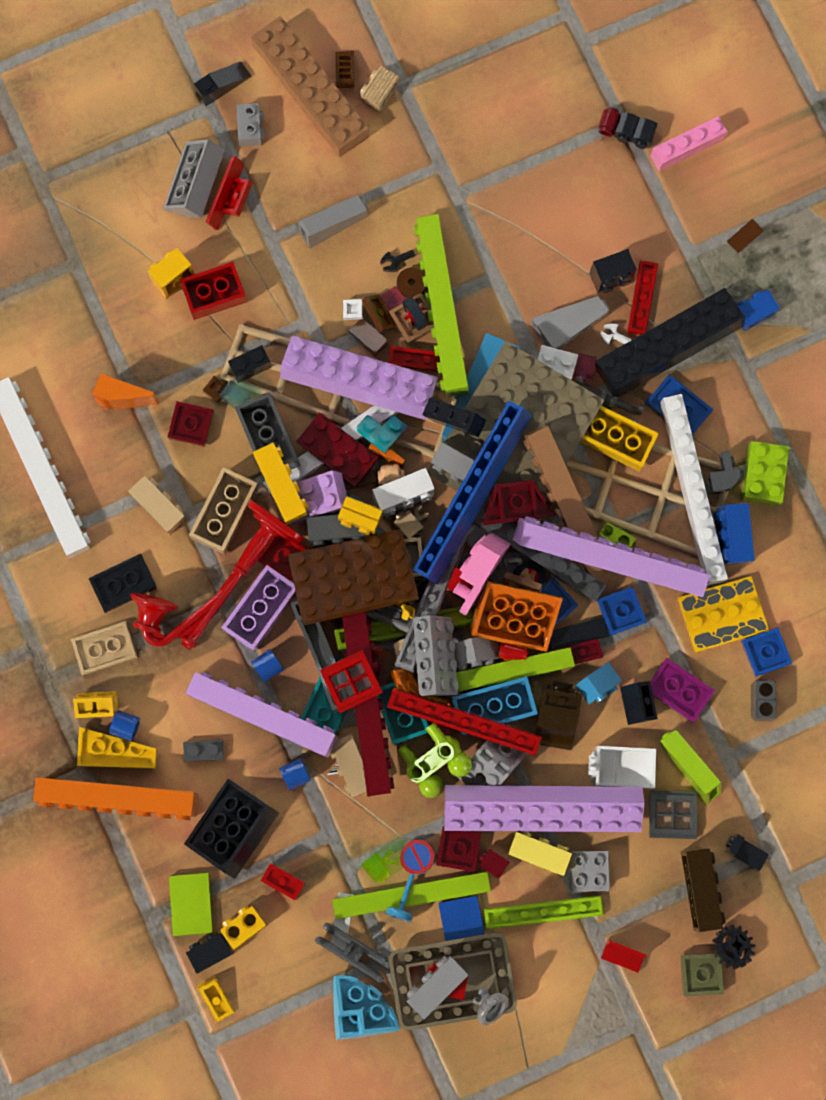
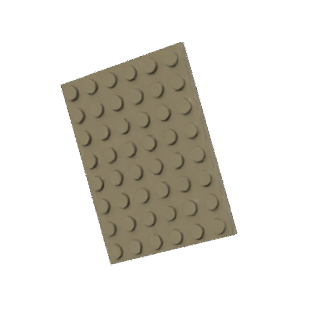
[427,341,605,526]

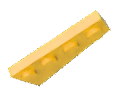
[77,727,157,769]

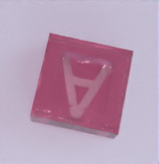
[380,286,406,310]

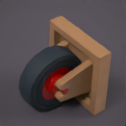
[389,293,434,344]
[503,563,547,593]

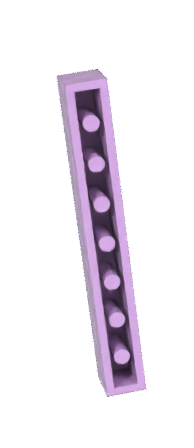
[185,671,338,758]

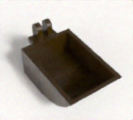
[535,681,582,750]

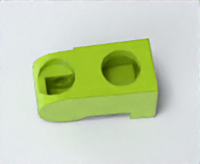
[598,523,636,548]

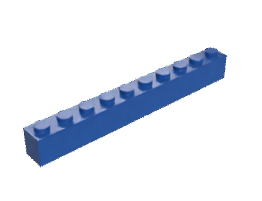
[413,401,533,585]

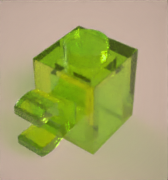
[361,849,399,884]

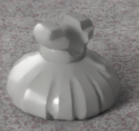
[473,988,509,1025]

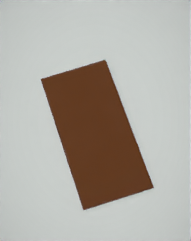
[727,219,764,253]

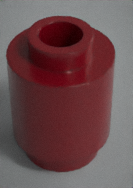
[598,107,621,137]

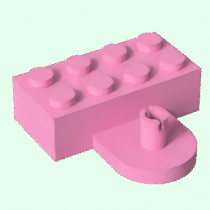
[453,532,511,616]

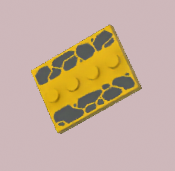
[677,576,769,653]

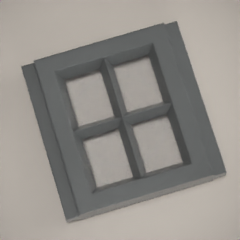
[649,790,697,839]

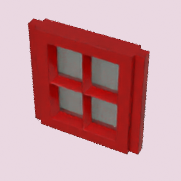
[320,650,383,713]

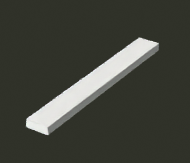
[263,405,399,498]

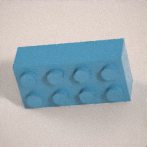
[451,676,538,736]

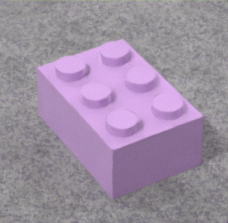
[290,470,347,526]

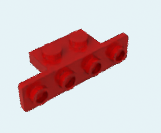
[206,156,253,230]

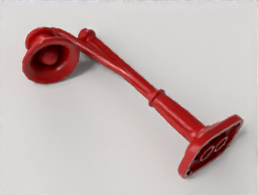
[130,499,305,650]

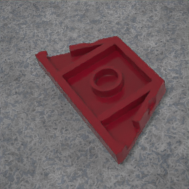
[482,480,555,525]

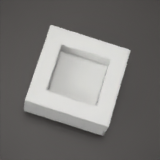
[343,299,363,320]

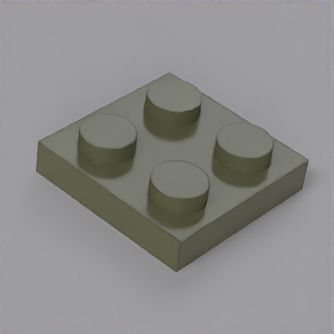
[680,953,724,996]

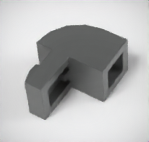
[707,451,740,495]

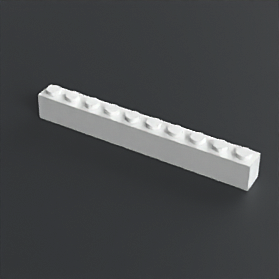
[0,377,91,559]
[660,394,728,586]

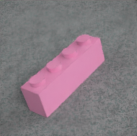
[650,116,727,171]

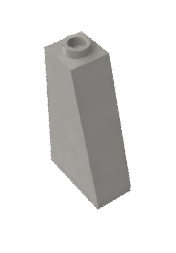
[298,195,369,249]
[531,296,609,349]

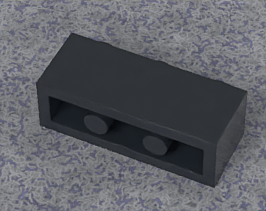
[422,397,486,437]

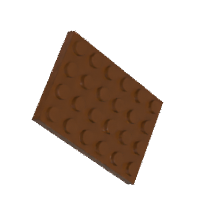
[288,529,419,626]

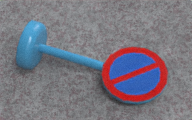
[385,840,435,922]

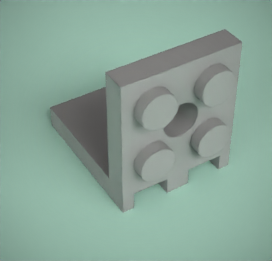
[458,740,527,786]

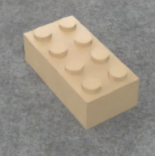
[189,467,259,555]

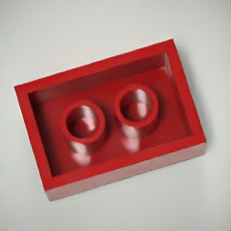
[180,262,247,320]

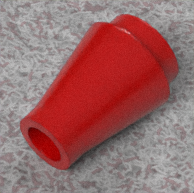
[499,643,528,661]

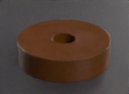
[397,268,426,298]

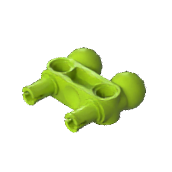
[397,723,472,799]

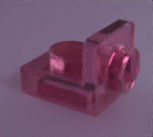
[574,353,597,381]

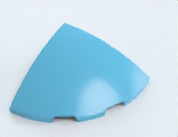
[333,975,400,1040]

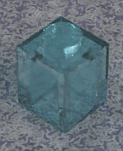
[220,380,251,410]

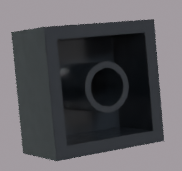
[589,249,637,293]

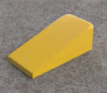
[198,975,235,1022]

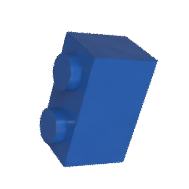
[737,290,780,331]

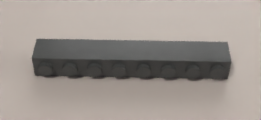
[472,505,606,603]

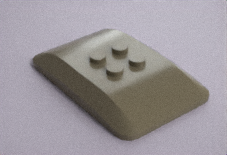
[389,933,517,1030]

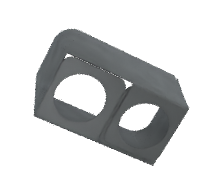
[751,681,776,721]

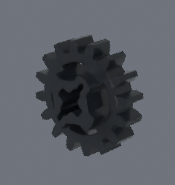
[712,925,756,969]

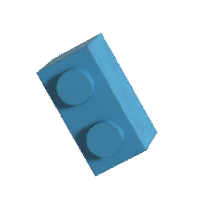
[576,662,622,704]

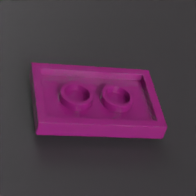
[650,658,715,723]

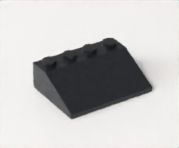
[184,779,279,879]

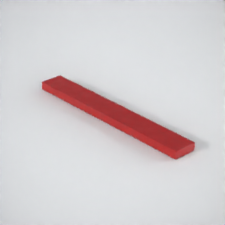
[387,687,542,755]

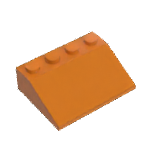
[470,581,563,652]

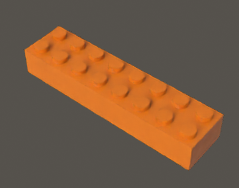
[33,777,198,821]

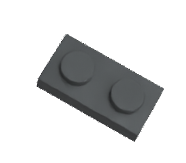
[183,740,224,762]

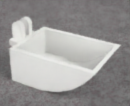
[588,746,656,788]

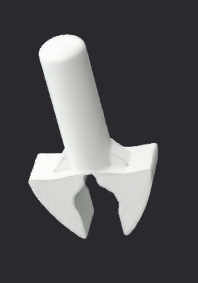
[600,324,632,345]

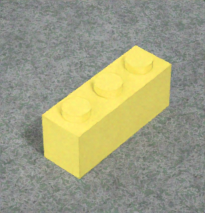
[507,831,572,876]

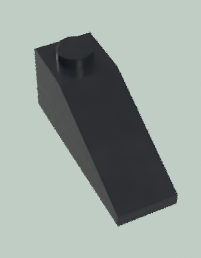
[194,61,251,106]

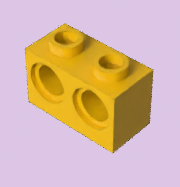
[73,691,118,718]
[220,905,267,949]

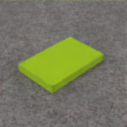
[169,873,213,936]

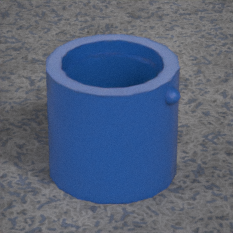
[251,649,284,683]
[109,710,141,742]
[279,758,311,791]

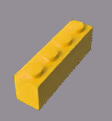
[252,443,309,525]

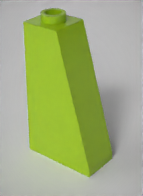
[660,729,722,805]

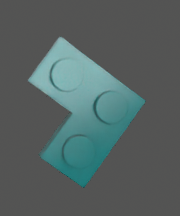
[355,415,408,453]

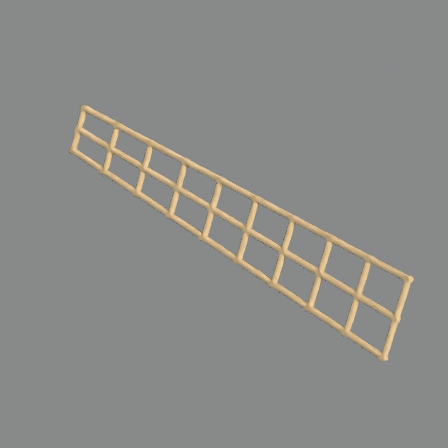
[220,324,736,556]

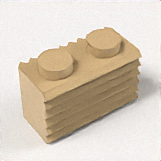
[360,66,399,112]

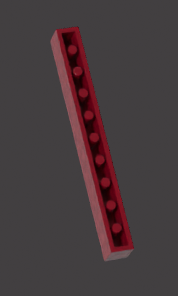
[342,611,395,797]

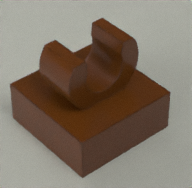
[203,376,229,402]

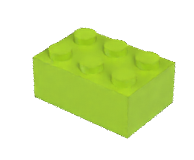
[741,441,789,506]

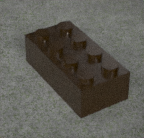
[681,848,725,932]

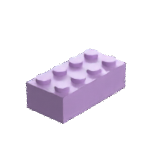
[221,565,296,653]

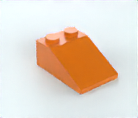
[92,373,159,410]

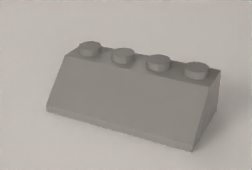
[163,139,225,218]

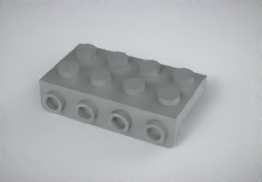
[413,615,459,696]

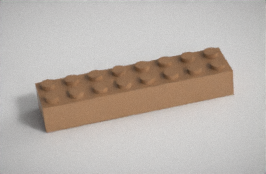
[251,16,369,157]

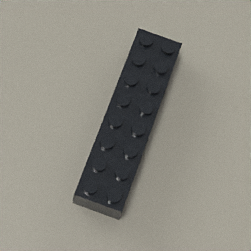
[595,288,745,398]

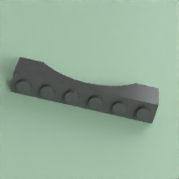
[290,600,350,713]

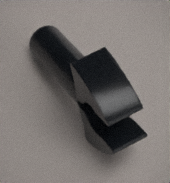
[380,250,415,272]

